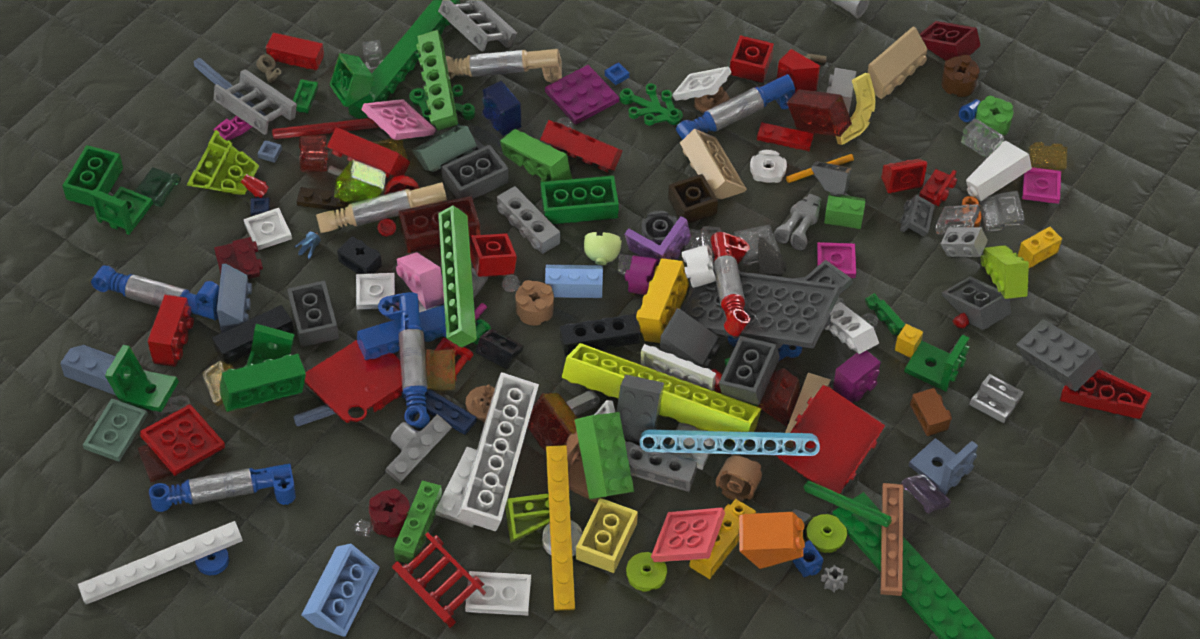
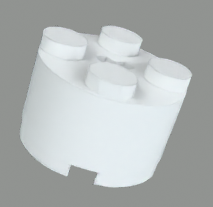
[682,244,716,288]

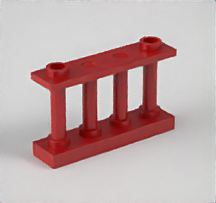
[392,532,486,628]

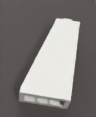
[966,141,1032,201]

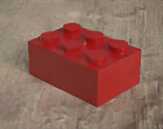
[147,295,194,367]

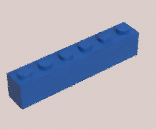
[357,305,446,360]

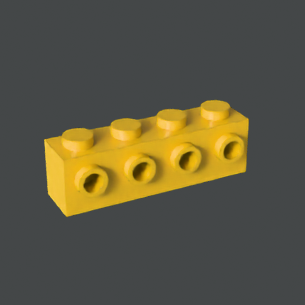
[689,499,756,579]

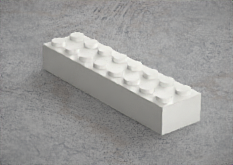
[457,372,539,531]

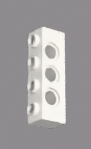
[825,302,879,354]

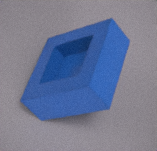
[605,62,630,86]

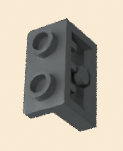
[900,195,935,236]

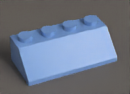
[301,544,380,637]

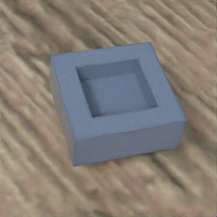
[257,140,282,163]

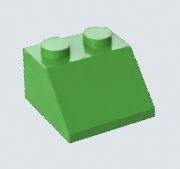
[824,193,866,229]

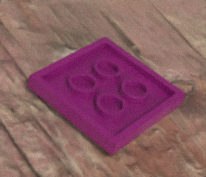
[545,65,619,125]

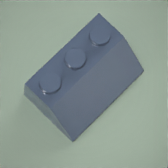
[217,264,252,333]
[60,345,116,395]

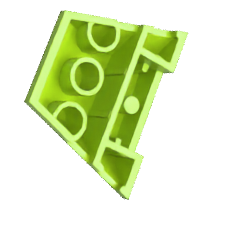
[187,130,259,195]

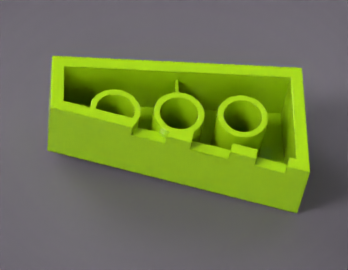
[981,245,1029,299]

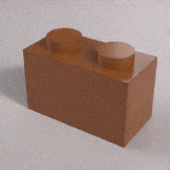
[910,388,952,436]

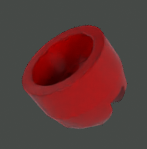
[952,312,969,329]

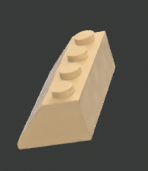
[868,26,928,99]
[680,129,747,200]

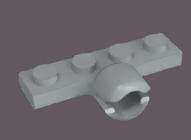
[385,414,452,483]

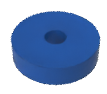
[195,548,229,575]

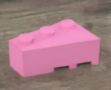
[396,252,444,309]

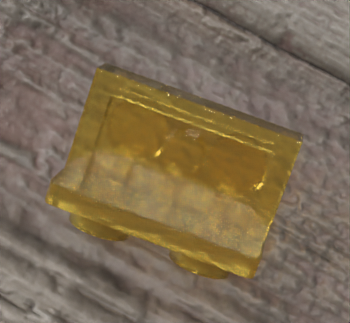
[1028,142,1068,170]

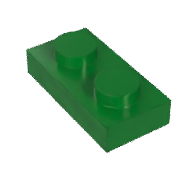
[293,79,318,113]

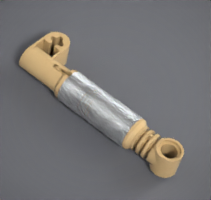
[446,49,562,83]
[316,182,448,233]

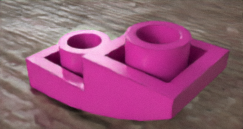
[213,116,252,141]

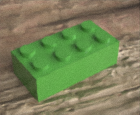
[575,412,634,500]

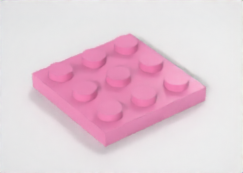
[362,99,436,140]

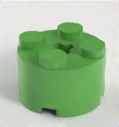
[974,96,1013,139]

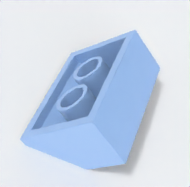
[545,265,603,298]

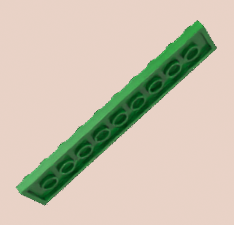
[832,492,995,639]

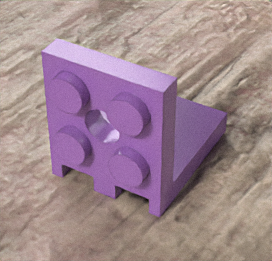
[624,216,691,260]

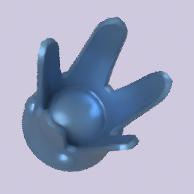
[295,232,321,259]

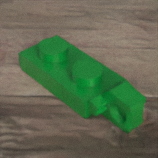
[865,293,906,337]

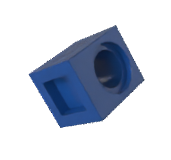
[792,540,823,578]

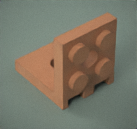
[566,431,604,504]

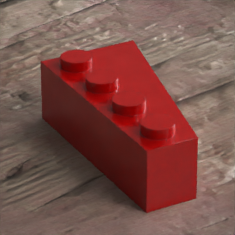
[540,120,623,172]
[327,127,410,178]
[1060,369,1152,419]

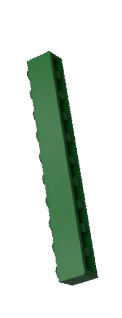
[348,0,460,119]

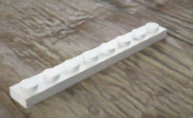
[78,521,243,605]

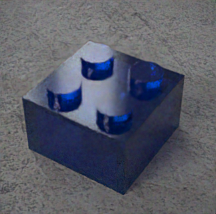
[482,81,521,136]

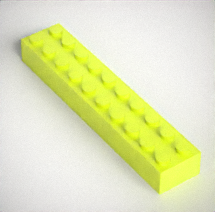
[562,343,762,444]

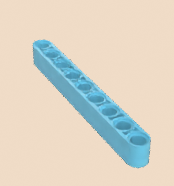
[640,430,820,456]

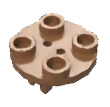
[694,86,730,114]
[465,384,495,422]

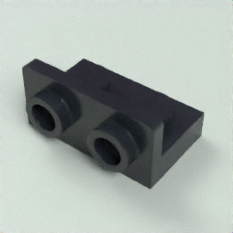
[476,329,524,369]

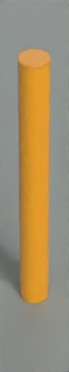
[786,154,854,183]

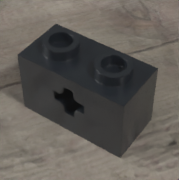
[337,236,382,274]

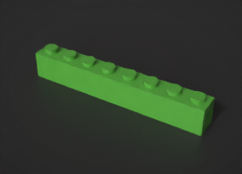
[438,206,477,348]

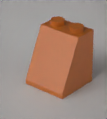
[739,512,805,569]

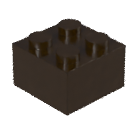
[668,174,718,224]

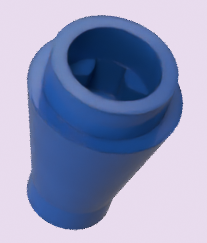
[959,99,981,122]

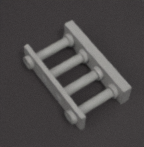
[438,0,517,52]
[213,69,297,135]

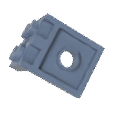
[909,438,978,495]

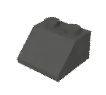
[811,161,852,196]

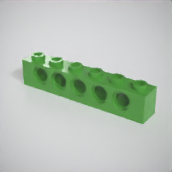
[416,30,459,131]

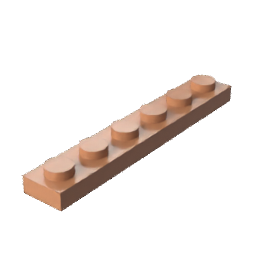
[880,483,903,596]

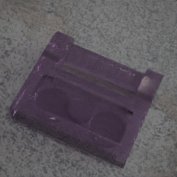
[901,474,951,514]

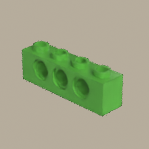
[394,480,442,564]

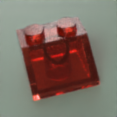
[758,368,801,427]

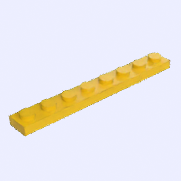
[546,446,575,611]

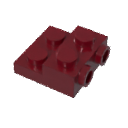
[214,237,263,279]

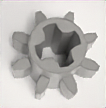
[821,565,848,593]

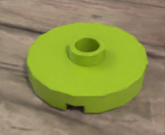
[806,514,847,553]
[626,552,667,592]

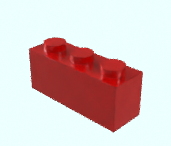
[266,33,324,70]

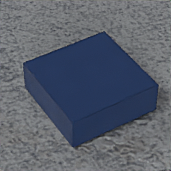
[251,198,270,217]

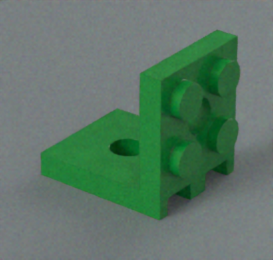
[90,186,153,235]
[247,324,295,365]
[904,334,970,392]
[105,345,179,412]

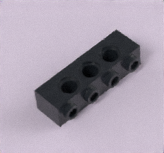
[560,314,640,356]

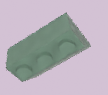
[412,125,477,172]

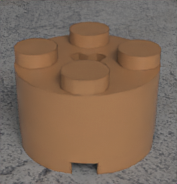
[515,280,554,326]
[716,454,762,502]

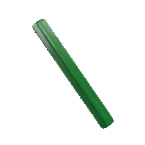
[804,481,892,527]

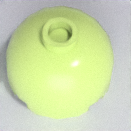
[584,232,622,265]

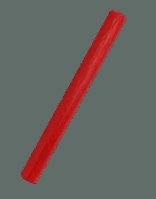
[272,118,379,139]

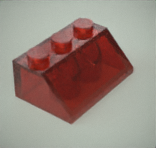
[527,393,578,452]

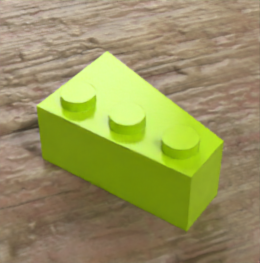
[505,494,571,543]

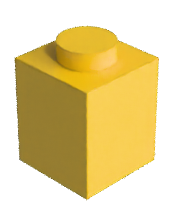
[895,324,923,358]

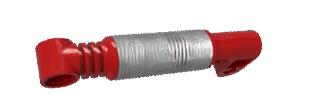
[710,232,750,336]

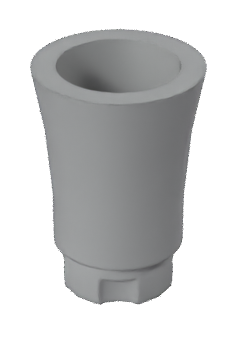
[830,0,869,18]

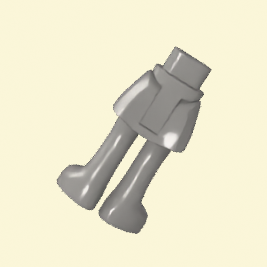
[773,194,822,251]

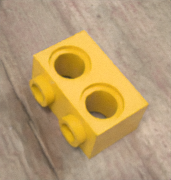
[1018,227,1062,268]

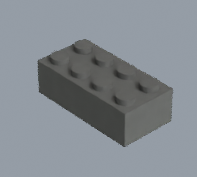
[1016,319,1103,392]

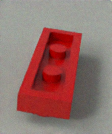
[757,122,814,151]

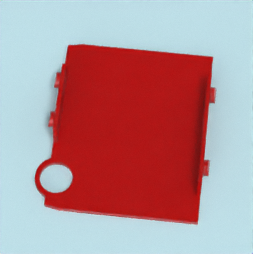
[304,340,403,423]
[776,385,885,494]

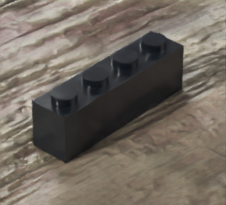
[212,305,294,365]

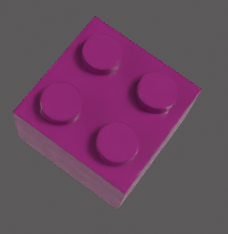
[832,350,880,403]

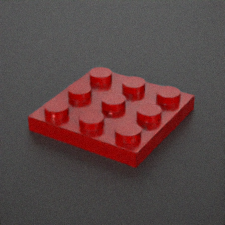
[140,404,225,476]

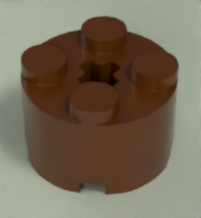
[941,55,980,97]

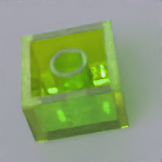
[334,160,386,203]

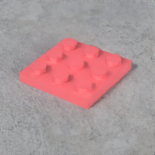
[651,508,725,562]

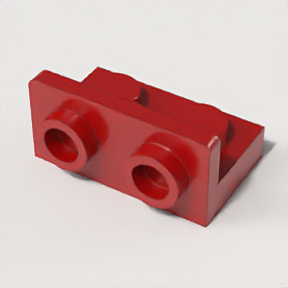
[919,169,958,207]

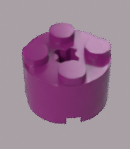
[625,255,660,295]

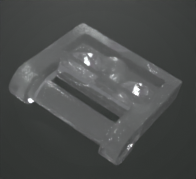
[935,204,980,234]

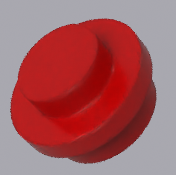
[377,218,396,237]

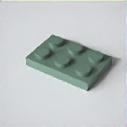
[83,399,148,462]

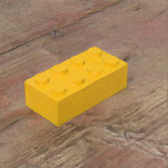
[636,258,689,343]

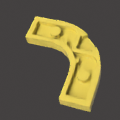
[834,73,875,145]

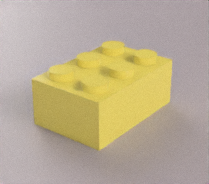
[576,498,638,573]

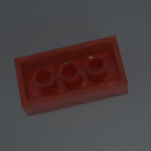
[398,196,481,253]

